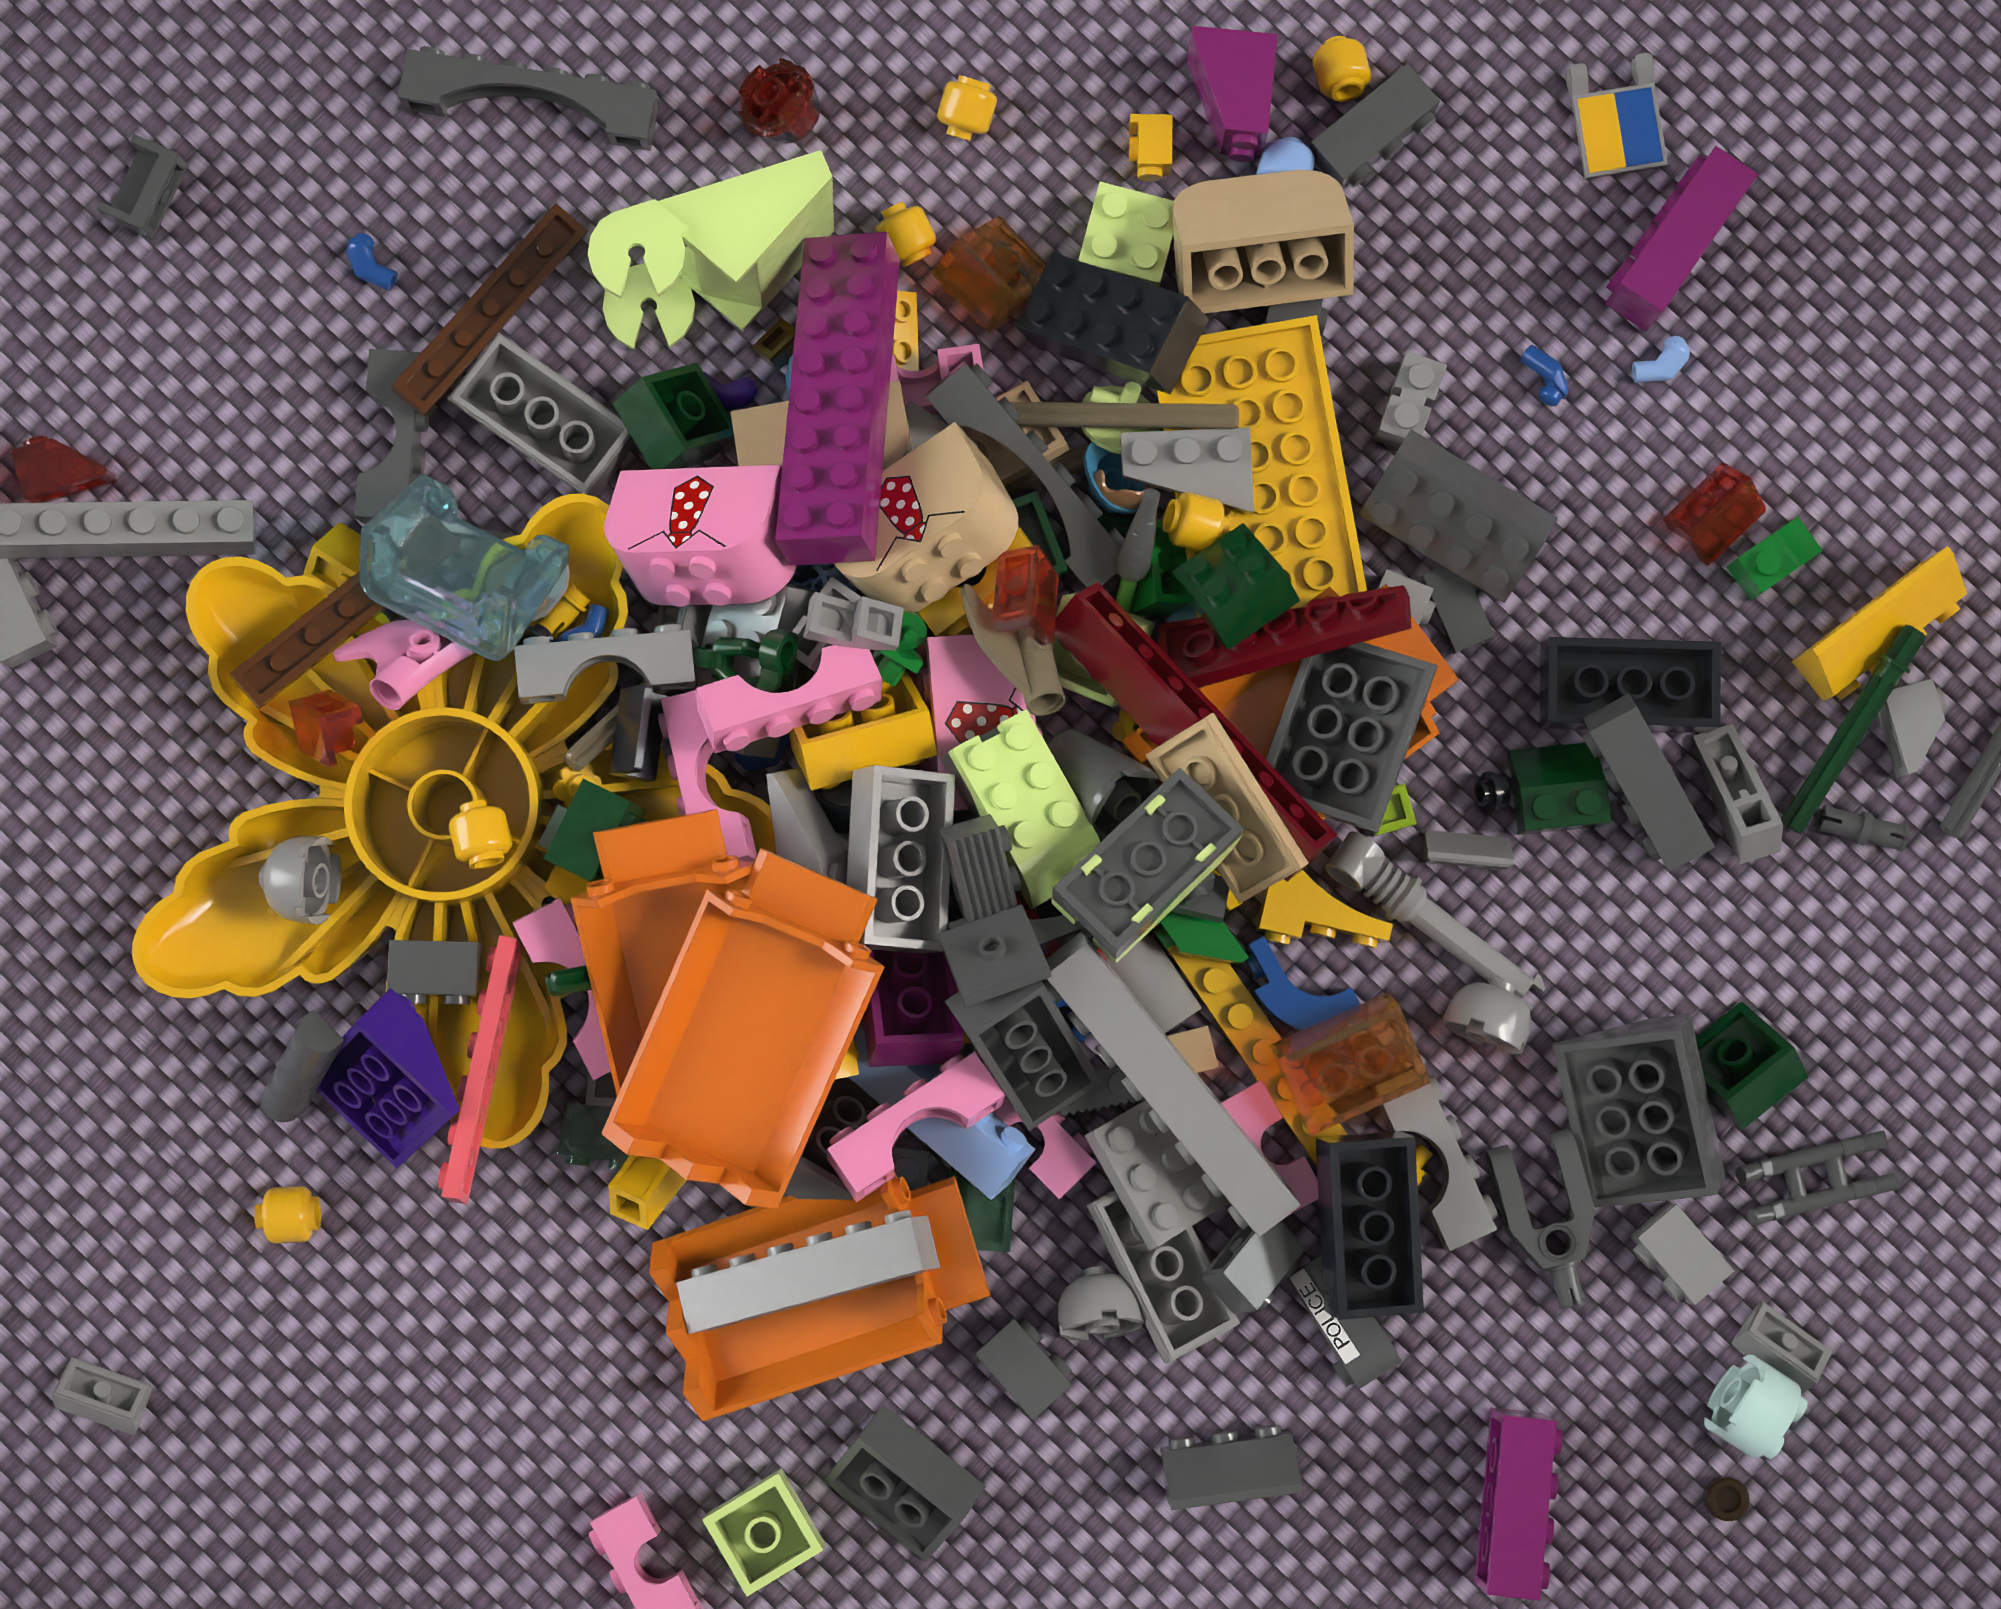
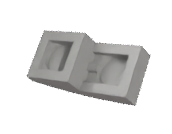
[804,592,904,650]

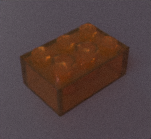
[1269,993,1431,1136]

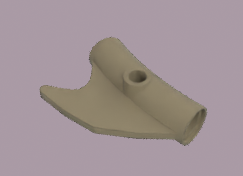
[960,584,1065,716]

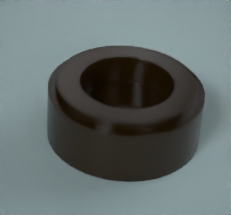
[1703,1476,1750,1521]

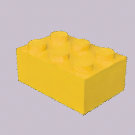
[788,672,937,790]

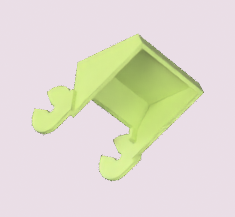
[587,150,834,350]

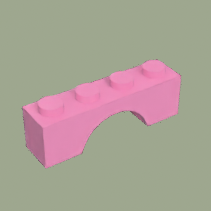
[696,645,882,753]
[658,690,757,862]
[513,898,611,1080]
[827,1052,1005,1202]

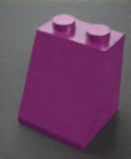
[1187,26,1278,162]

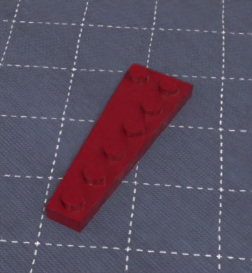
[1158,585,1412,688]

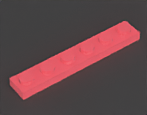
[438,935,524,1205]

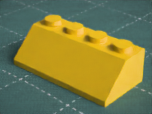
[1792,546,1967,701]

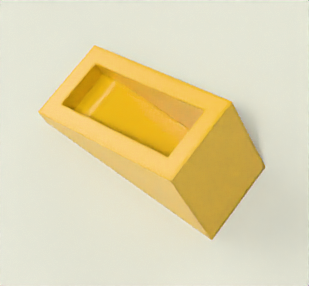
[543,865,591,902]

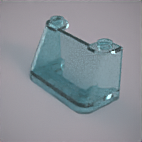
[359,474,570,661]

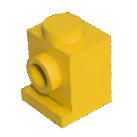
[1129,114,1173,181]

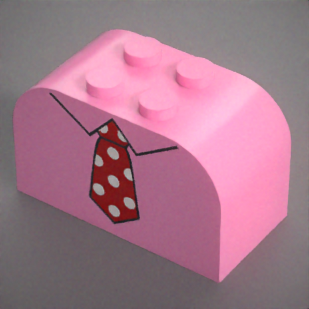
[604,465,797,607]
[907,635,1043,816]

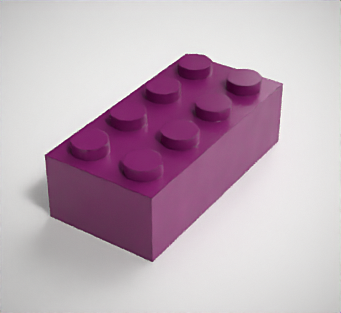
[1605,146,1758,332]
[863,922,964,1067]
[1474,1407,1563,1601]

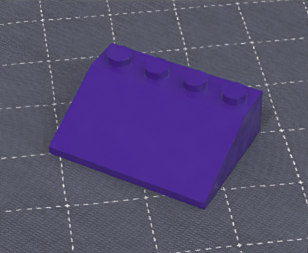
[316,988,460,1168]

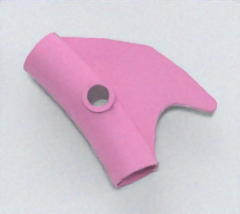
[333,610,491,711]

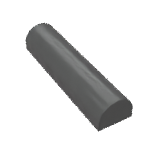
[261,1010,344,1122]

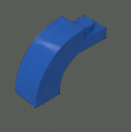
[1245,936,1372,1037]

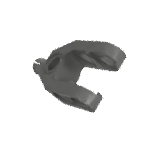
[1485,1129,1595,1309]

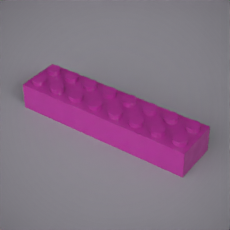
[775,232,900,566]

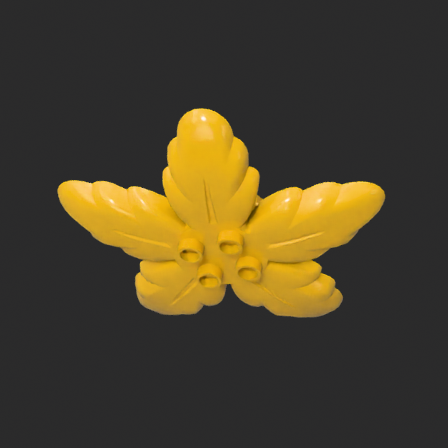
[132,493,777,1149]

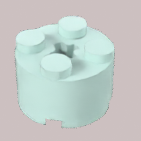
[1704,1355,1808,1459]

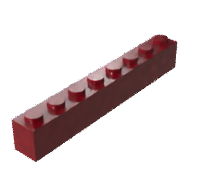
[1048,582,1337,882]

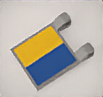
[1565,53,1668,180]

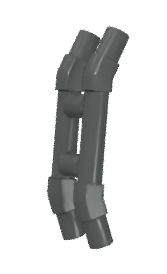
[1735,1130,1900,1226]

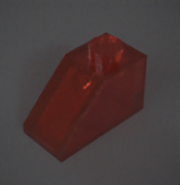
[11,436,117,503]

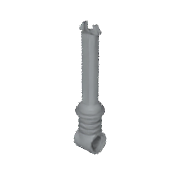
[1325,831,1545,1010]

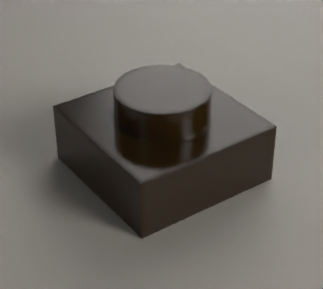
[751,318,796,371]

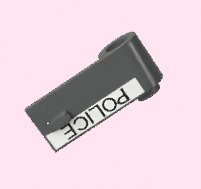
[1287,1255,1402,1390]

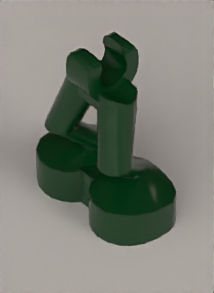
[693,629,798,693]

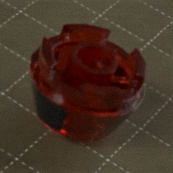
[738,58,821,144]

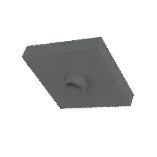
[938,904,1052,1007]

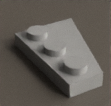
[1121,427,1254,515]

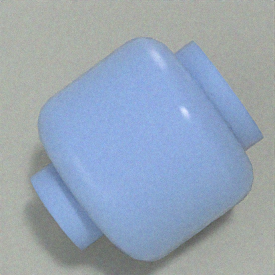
[1256,137,1315,175]

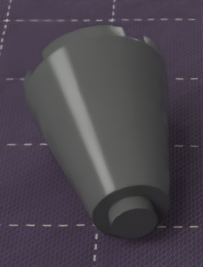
[1049,729,1159,842]

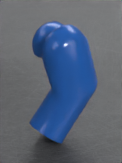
[1521,345,1569,407]

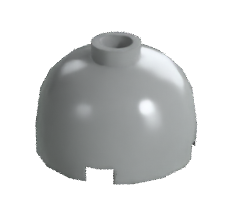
[259,835,342,925]
[1442,977,1531,1055]
[1058,1266,1145,1341]

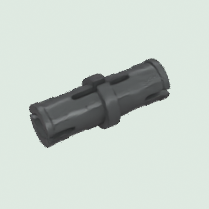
[1817,805,1910,852]

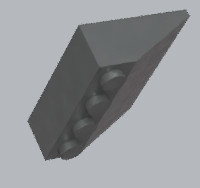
[1266,642,1438,832]
[1553,1014,1726,1208]

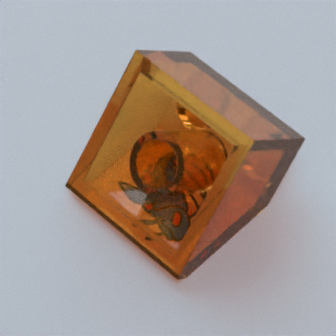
[931,215,1047,333]

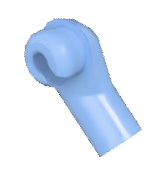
[1632,336,1690,383]

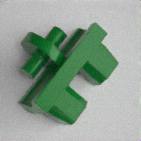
[870,611,927,687]

